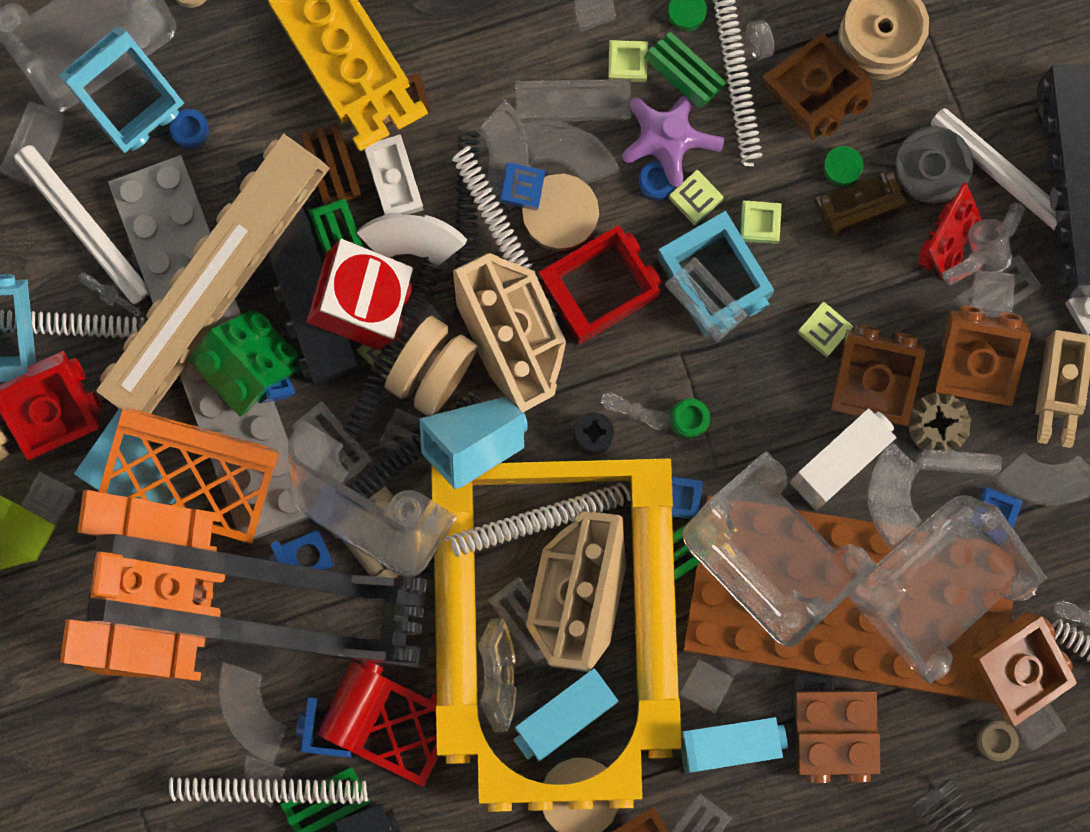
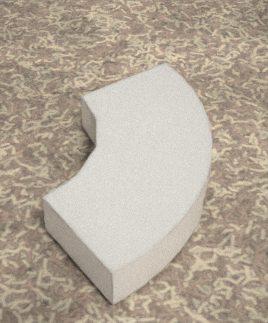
[357,212,467,266]

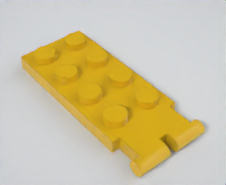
[268,0,428,151]

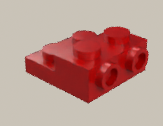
[0,351,103,460]

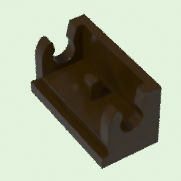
[814,171,907,239]

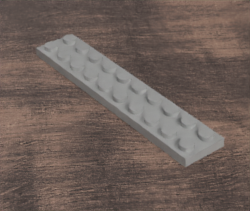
[108,155,317,543]

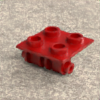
[917,182,981,281]

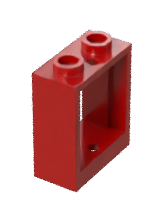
[538,225,662,346]

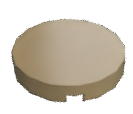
[522,174,599,252]
[542,758,619,832]

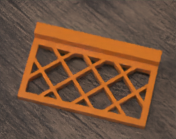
[98,406,279,543]

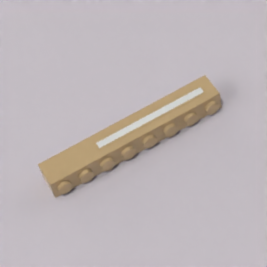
[96,133,330,414]

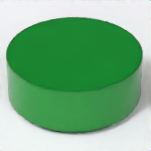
[668,0,707,32]
[823,146,863,187]
[669,398,710,439]

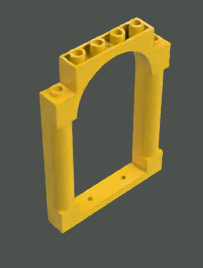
[432,459,682,812]

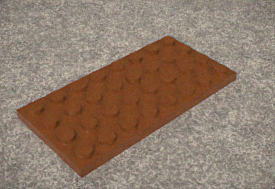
[683,495,1020,704]

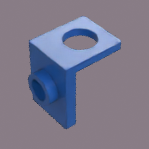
[269,530,334,570]
[296,697,352,758]

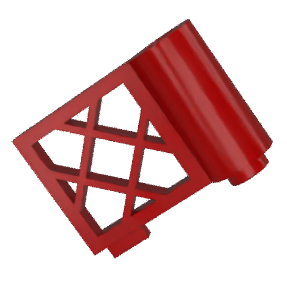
[316,661,439,787]

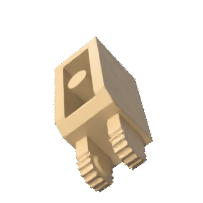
[1035,330,1090,448]

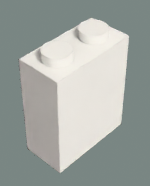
[790,408,896,511]

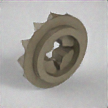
[908,392,971,455]

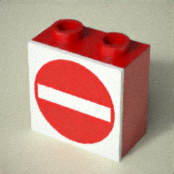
[306,239,413,350]

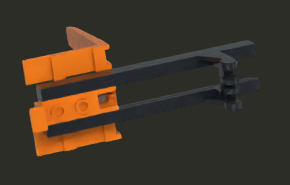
[60,490,435,681]

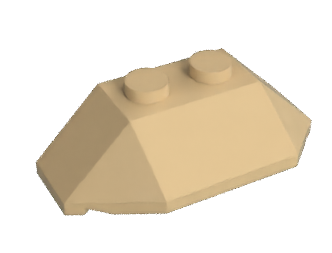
[453,253,566,413]
[526,511,626,672]

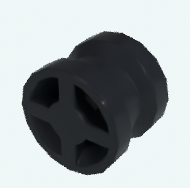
[574,412,614,456]

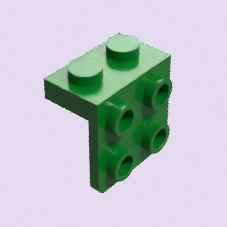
[187,310,301,417]

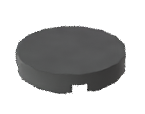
[895,126,973,204]

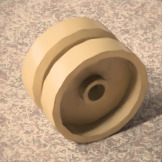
[838,0,929,80]
[384,315,478,416]

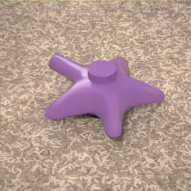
[622,95,724,187]

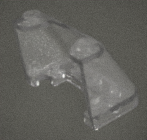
[0,0,177,112]
[288,419,458,577]
[682,451,878,647]
[849,495,1047,684]

